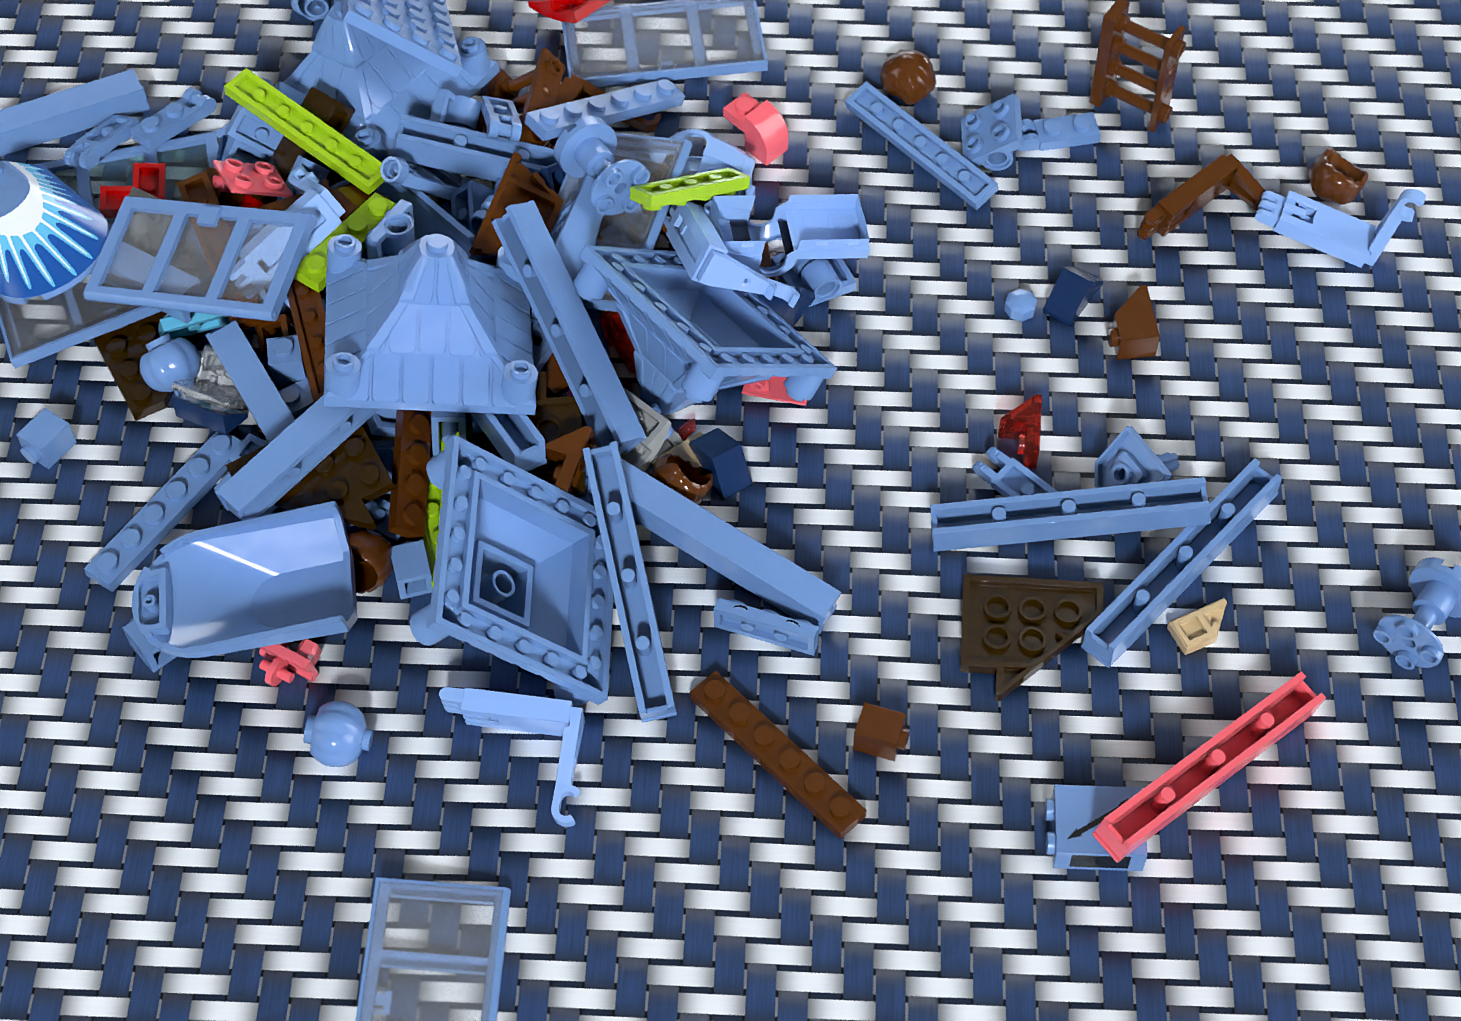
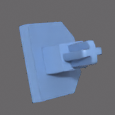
[1094,426,1180,488]

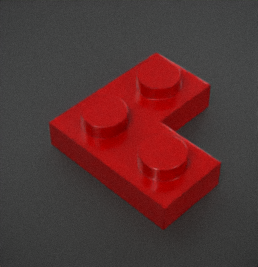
[99,163,166,218]

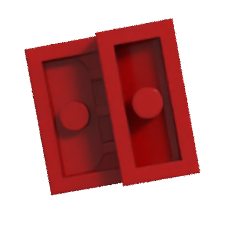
[528,0,611,23]

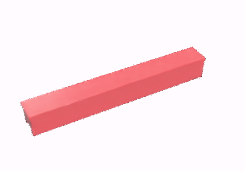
[1092,671,1326,863]

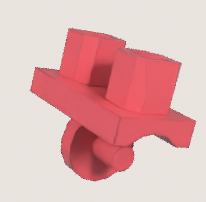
[259,639,322,687]

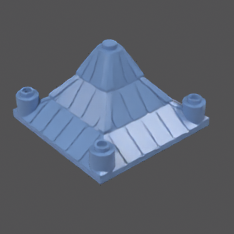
[261,0,500,162]
[323,234,538,415]
[573,246,838,415]
[410,435,614,707]

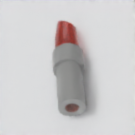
[654,418,696,459]

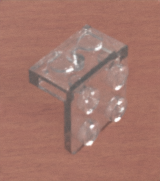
[172,345,268,412]

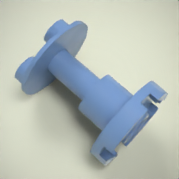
[554,116,650,215]
[1373,557,1461,670]

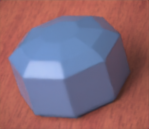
[1004,288,1037,322]

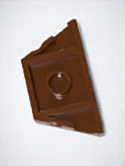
[469,151,564,256]

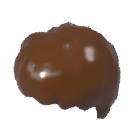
[880,50,937,105]
[1308,148,1368,205]
[649,453,713,505]
[347,529,393,594]

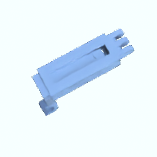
[229,165,346,301]
[1255,189,1426,268]
[663,201,800,308]
[439,687,585,827]

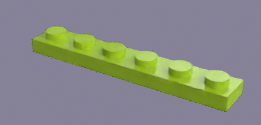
[224,68,385,195]

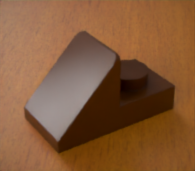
[545,426,596,496]

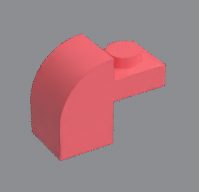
[723,92,788,166]

